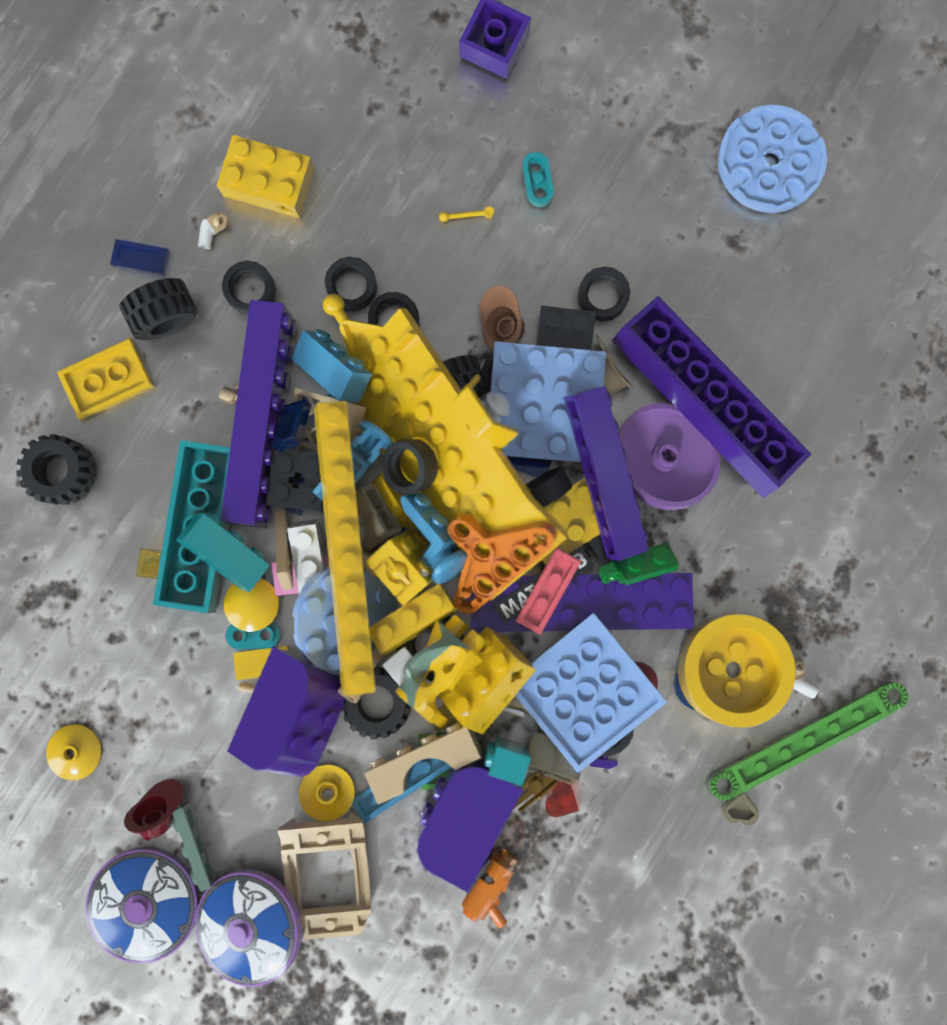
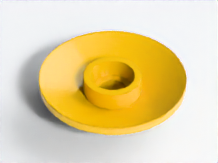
[46,724,102,780]
[299,765,355,821]

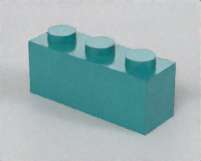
[176,512,270,592]
[484,736,531,786]

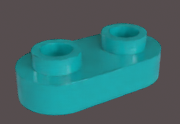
[522,152,554,207]
[225,622,282,649]

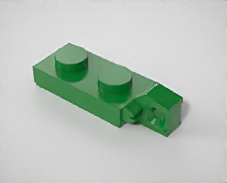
[599,542,679,585]

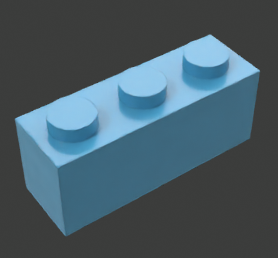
[291,329,372,403]

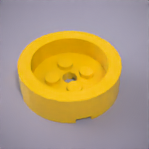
[677,614,796,728]

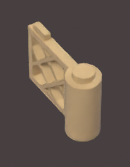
[283,388,366,451]

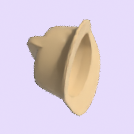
[596,335,634,395]

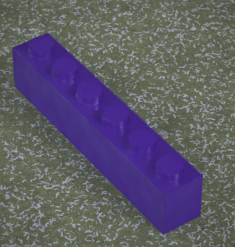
[563,386,649,561]

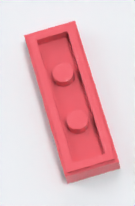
[515,547,581,635]

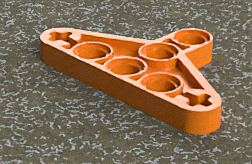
[448,514,558,614]

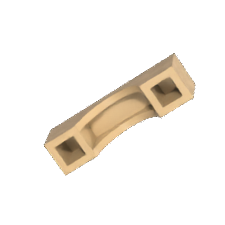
[364,722,483,805]

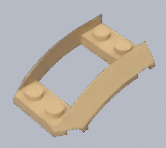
[278,812,372,940]

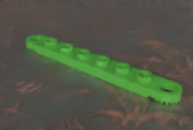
[709,682,909,801]

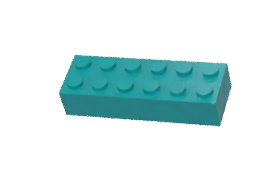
[153,440,230,613]

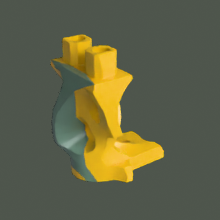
[395,615,486,729]

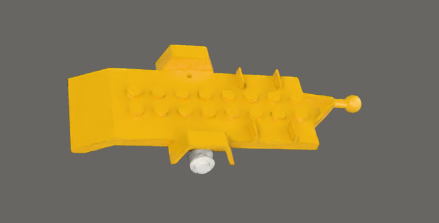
[322,294,568,601]

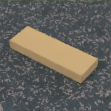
[275,508,294,591]

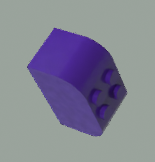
[227,647,345,777]
[417,759,523,893]

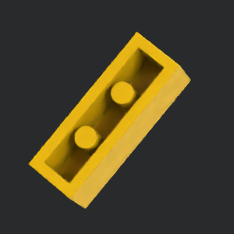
[369,584,458,655]

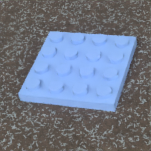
[490,341,606,463]
[515,612,667,773]

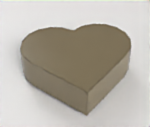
[721,792,759,825]

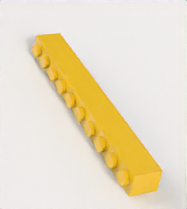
[314,401,375,696]

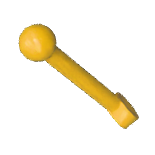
[439,206,494,222]

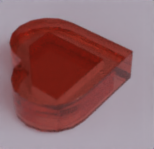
[545,781,579,817]

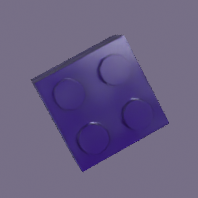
[459,0,531,79]

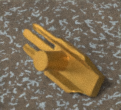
[513,773,558,812]

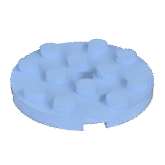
[718,105,827,213]
[292,566,397,675]

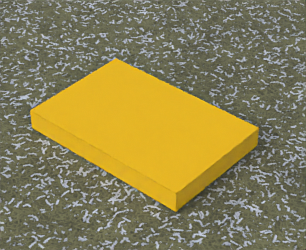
[57,338,155,421]

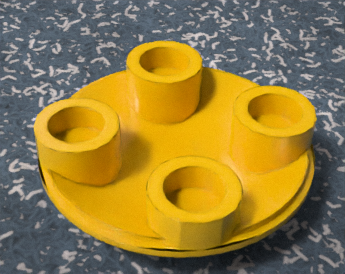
[224,578,279,632]

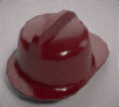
[124,779,184,841]

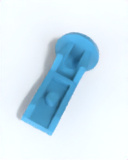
[313,420,393,500]
[400,492,467,584]

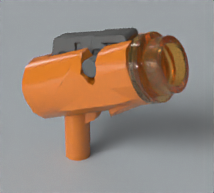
[461,848,519,928]

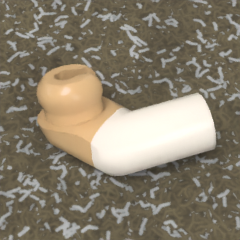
[198,213,228,249]
[793,660,819,698]

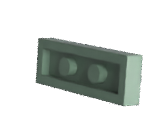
[172,803,217,892]

